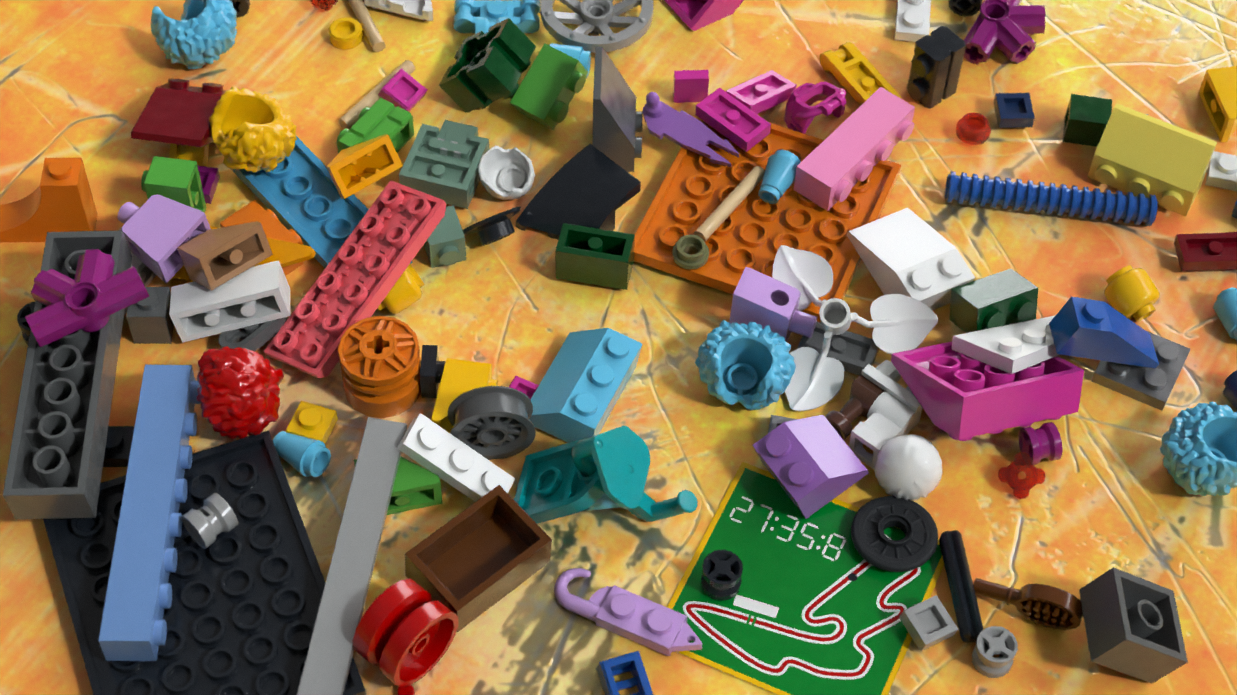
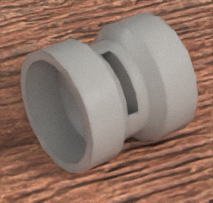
[181,493,239,549]

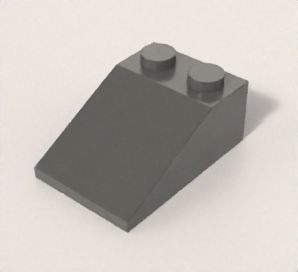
[593,47,643,172]

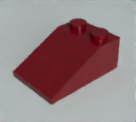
[131,79,225,147]

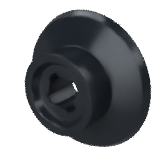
[463,207,520,246]

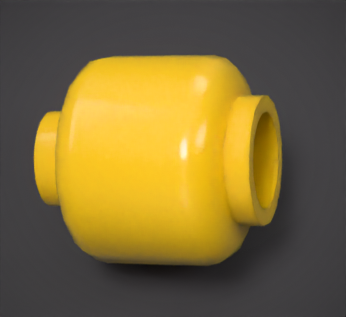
[378,264,424,314]
[1104,265,1160,322]

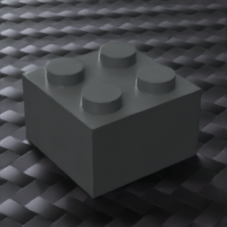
[1079,567,1188,684]

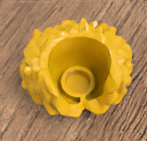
[209,86,297,173]

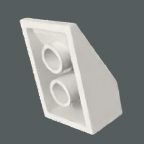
[847,208,975,311]

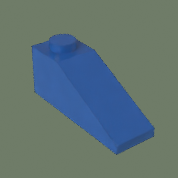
[1049,296,1159,368]

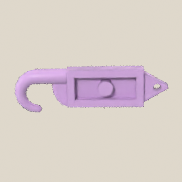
[554,568,702,656]

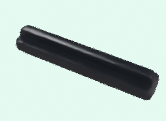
[939,530,984,643]

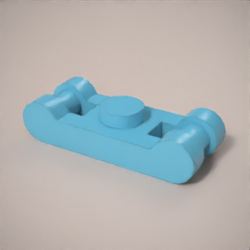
[453,0,540,33]

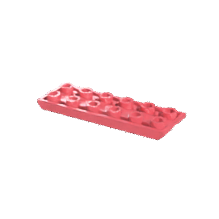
[263,180,446,379]

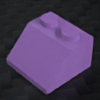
[753,415,869,519]

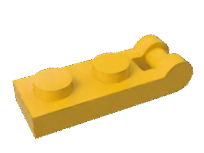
[819,41,902,106]

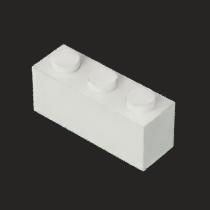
[169,260,290,343]

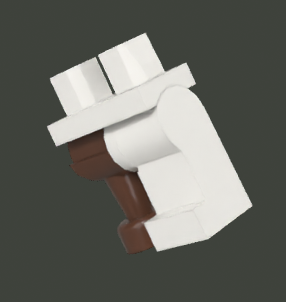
[825,360,922,469]

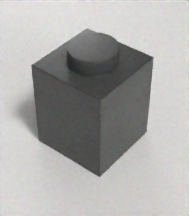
[126,287,174,344]

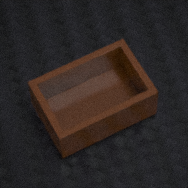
[405,485,552,632]

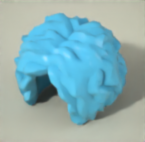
[151,0,237,69]
[695,320,796,410]
[1160,401,1237,496]

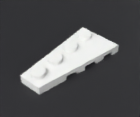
[952,316,1060,374]

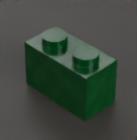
[555,223,635,290]
[949,268,1038,333]

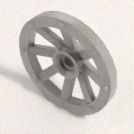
[540,0,653,53]

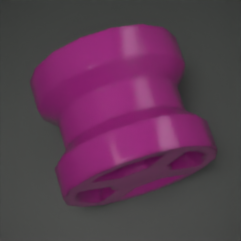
[1018,422,1063,466]

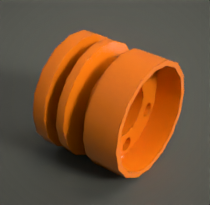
[338,316,421,418]

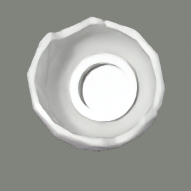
[478,146,535,200]

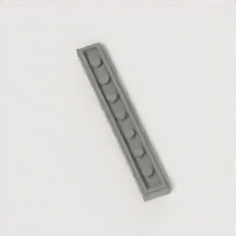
[297,417,407,695]

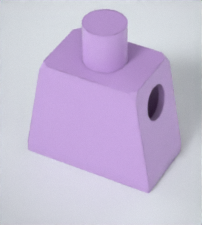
[117,194,211,283]
[729,267,818,342]

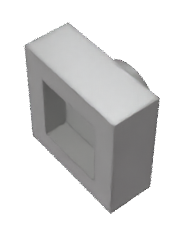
[899,595,958,651]

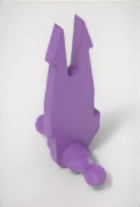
[643,92,739,167]

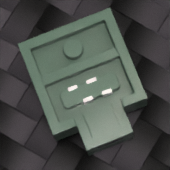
[399,120,489,209]

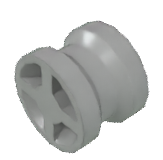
[972,626,1018,678]

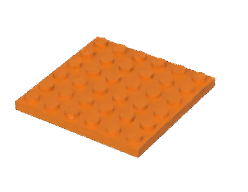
[634,117,901,322]

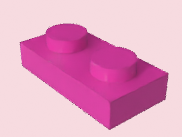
[726,70,797,114]
[695,88,771,152]

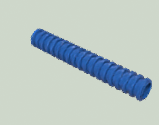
[945,171,1158,226]

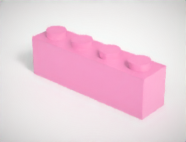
[794,87,915,211]

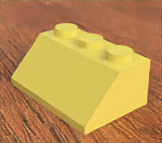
[1087,103,1217,216]

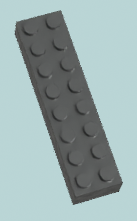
[3,230,132,520]

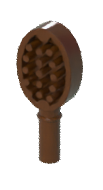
[973,578,1083,630]

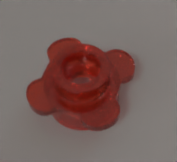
[998,452,1046,499]

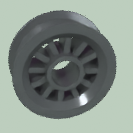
[448,386,536,460]

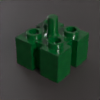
[439,18,536,113]

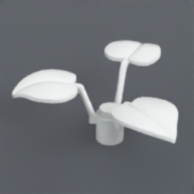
[772,245,938,411]

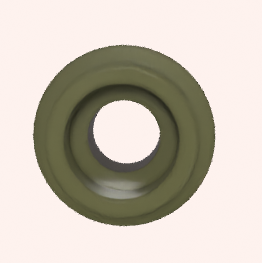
[672,235,709,269]

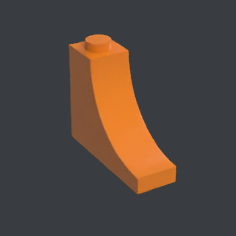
[0,157,98,243]

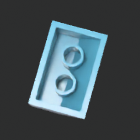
[529,328,642,443]

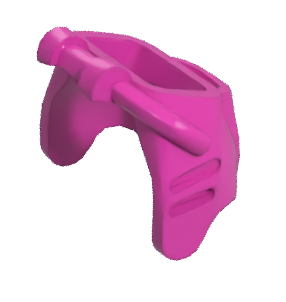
[784,82,847,134]

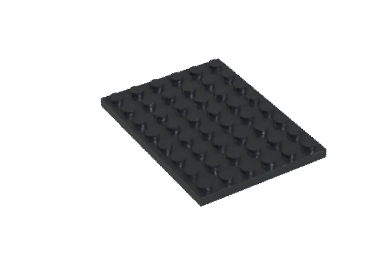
[43,430,366,695]

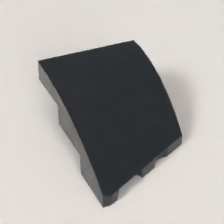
[516,144,641,240]

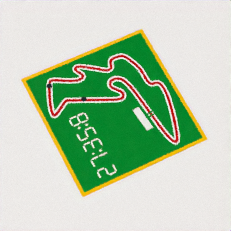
[667,461,944,695]

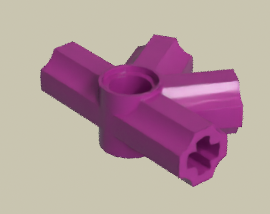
[964,0,1046,65]
[25,249,149,348]

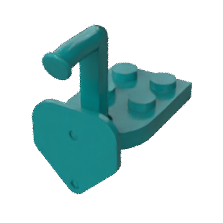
[514,426,698,524]

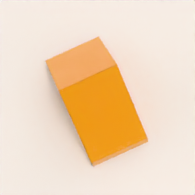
[326,134,403,199]

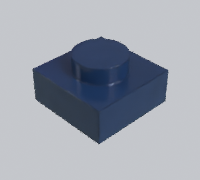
[993,93,1035,128]

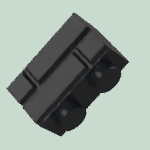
[907,26,966,109]

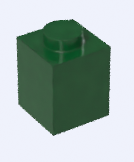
[1063,94,1112,147]

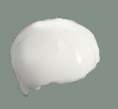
[873,434,943,501]

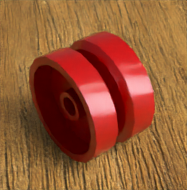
[352,578,459,688]

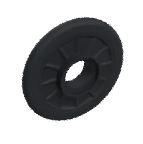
[851,496,938,572]

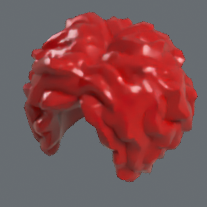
[196,346,284,439]

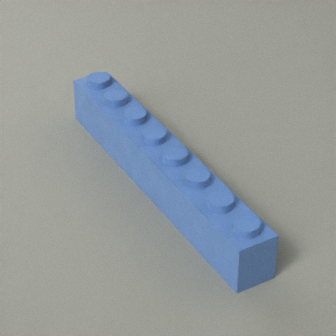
[99,364,201,661]

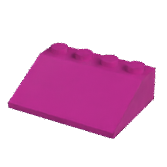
[891,341,1084,441]

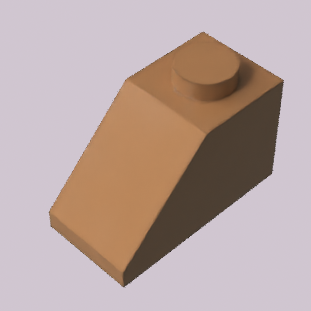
[177,221,273,291]

